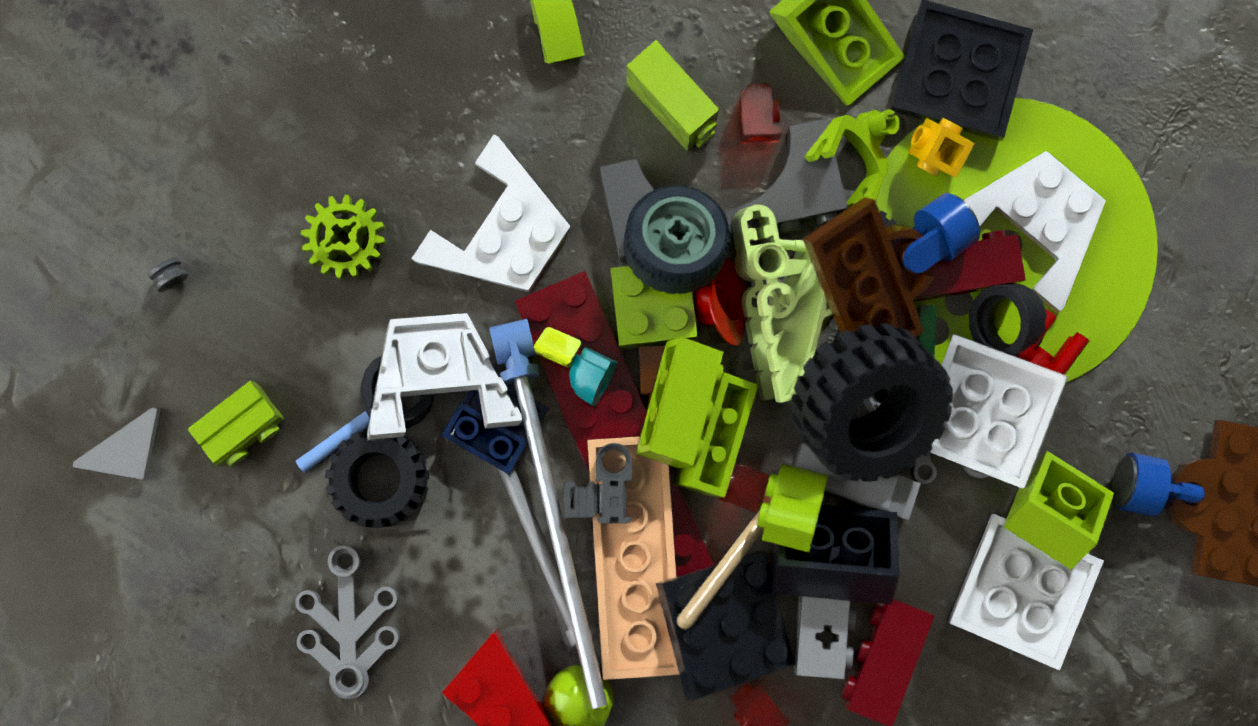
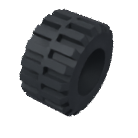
[325,429,430,528]

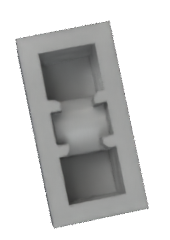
[793,596,856,679]

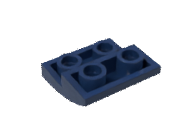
[441,384,549,475]

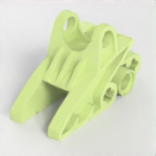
[732,205,833,402]

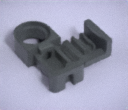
[564,443,633,524]

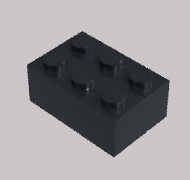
[772,505,900,605]

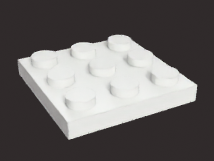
[930,335,1068,489]
[947,514,1104,670]

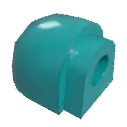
[569,347,618,406]

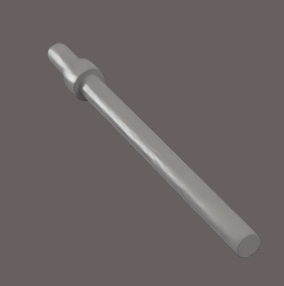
[497,468,602,670]

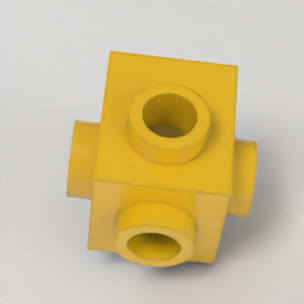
[908,118,975,178]

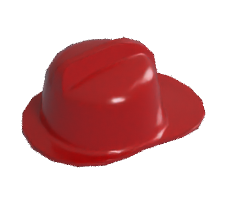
[693,259,747,346]

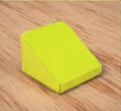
[534,327,581,368]

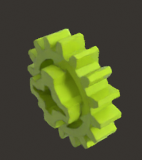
[301,195,387,280]

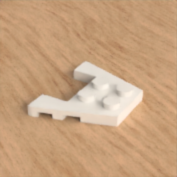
[411,135,571,292]
[964,151,1106,313]
[367,313,522,440]

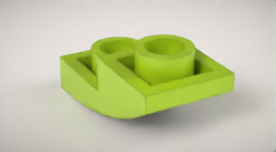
[530,0,585,64]

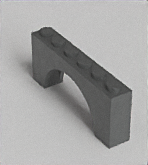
[600,118,848,263]

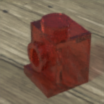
[739,83,782,143]
[718,465,770,513]
[729,682,790,726]

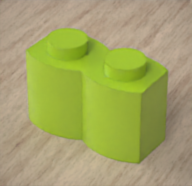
[757,463,828,552]

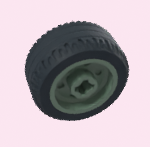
[624,185,730,294]

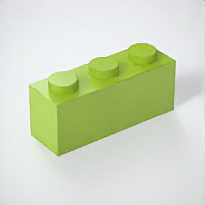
[636,337,723,469]
[672,372,758,498]

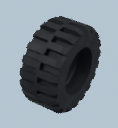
[791,324,953,482]

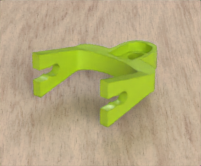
[804,109,899,209]

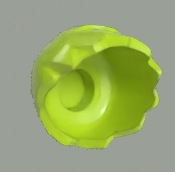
[544,665,615,726]

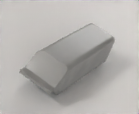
[793,443,921,520]

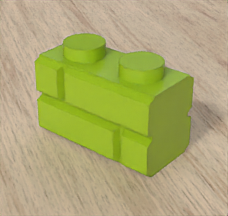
[188,380,284,468]

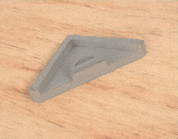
[73,408,161,480]

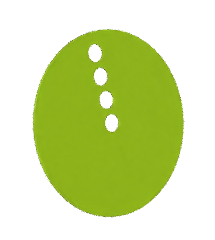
[876,98,1158,382]

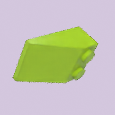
[769,0,905,106]

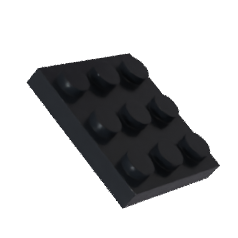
[891,0,1033,141]
[656,550,795,701]

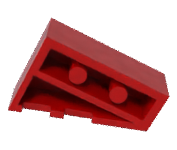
[442,629,554,726]

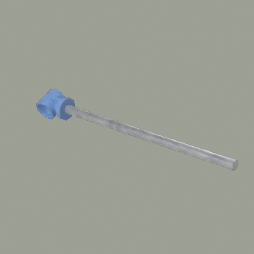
[489,319,607,709]

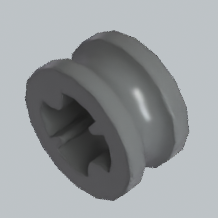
[148,257,189,292]

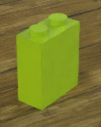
[626,40,719,152]

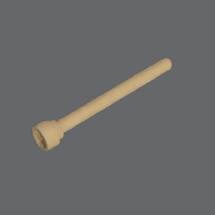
[677,488,772,629]

